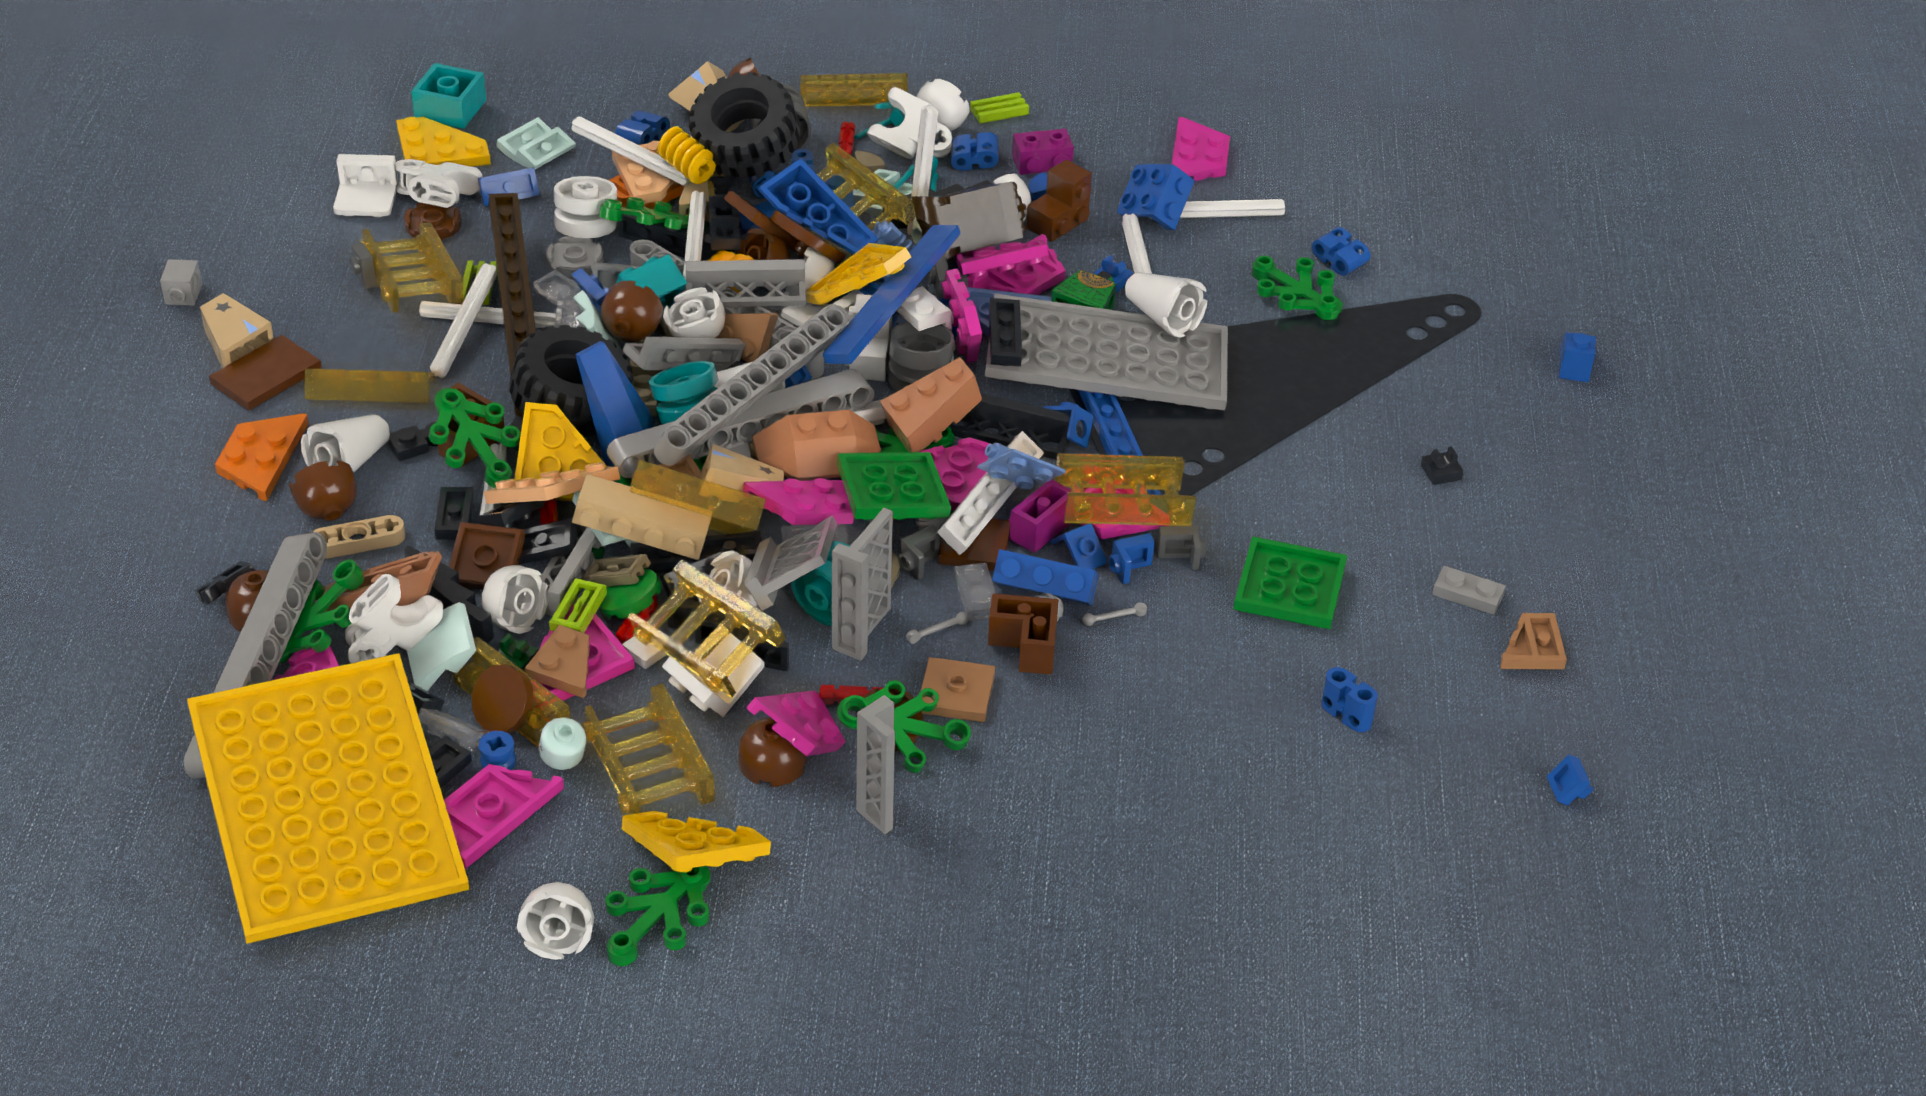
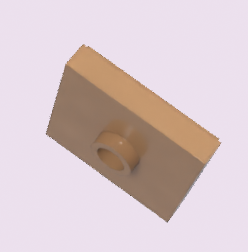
[921,657,996,722]

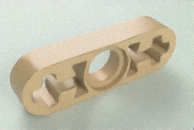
[313,515,405,559]

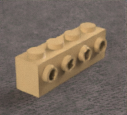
[572,474,713,560]

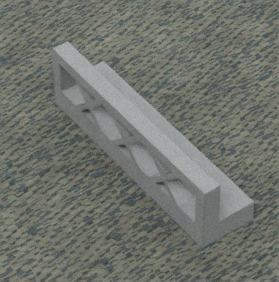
[685,259,806,307]
[623,337,746,370]
[540,524,606,616]
[856,695,895,834]

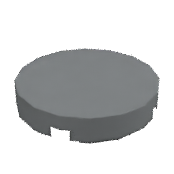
[546,236,604,278]

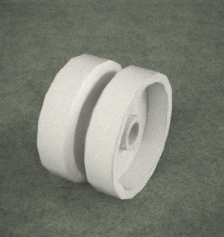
[554,176,617,238]

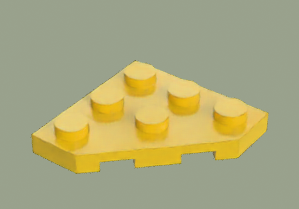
[396,117,491,167]
[805,243,911,305]
[514,402,607,502]
[621,811,771,872]

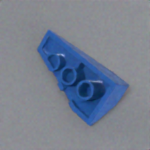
[575,341,654,467]

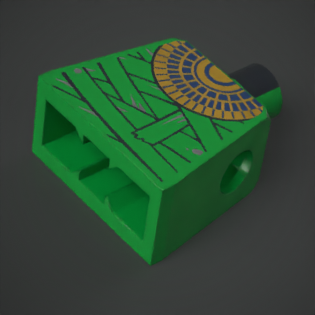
[1051,270,1116,310]

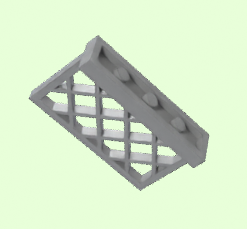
[832,508,893,661]
[744,516,837,611]

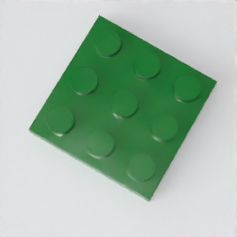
[836,452,951,520]
[1233,536,1347,629]

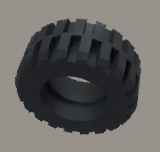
[688,72,800,180]
[509,325,633,438]

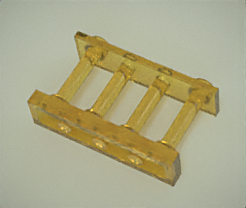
[817,143,915,231]
[358,222,463,313]
[1054,453,1196,526]
[629,460,766,534]
[628,560,786,697]
[581,683,715,815]

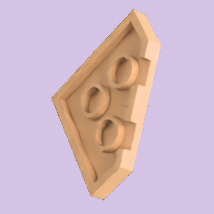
[612,136,692,204]
[484,462,620,504]

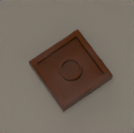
[939,513,1010,571]
[449,522,526,589]

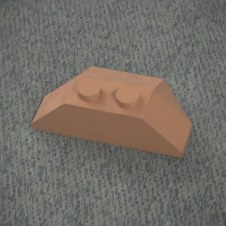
[752,410,881,481]
[318,551,442,612]

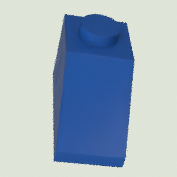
[1559,332,1596,382]

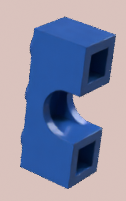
[992,549,1099,606]

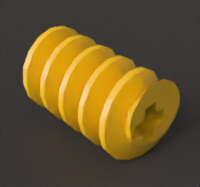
[657,126,716,184]

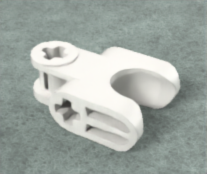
[867,87,952,159]
[395,159,483,208]
[345,574,443,663]

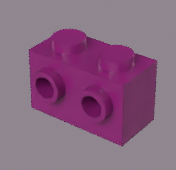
[1012,128,1074,175]
[1009,479,1076,553]

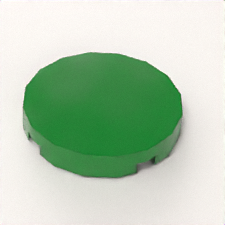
[599,569,661,619]

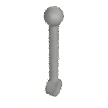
[1082,602,1147,626]
[906,612,969,644]

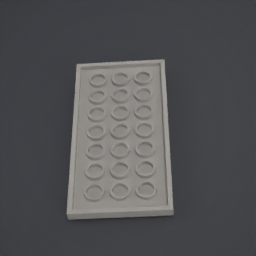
[985,293,1228,410]

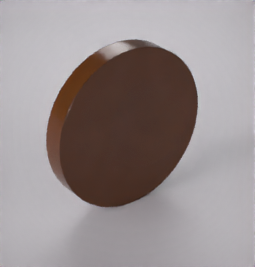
[770,210,847,264]

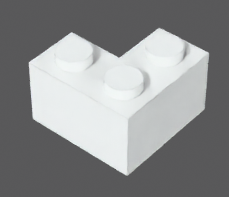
[844,294,892,381]

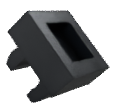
[1421,446,1463,485]

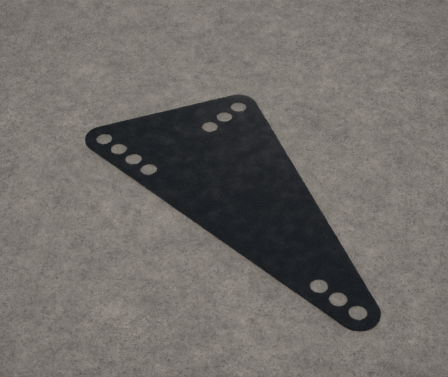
[1069,294,1481,510]

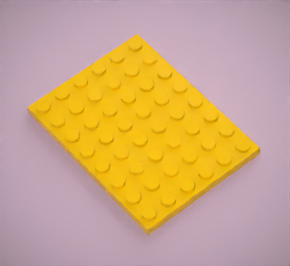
[187,653,469,944]

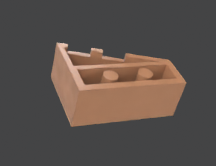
[880,357,982,452]

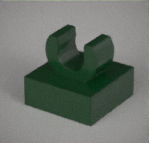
[491,633,539,673]

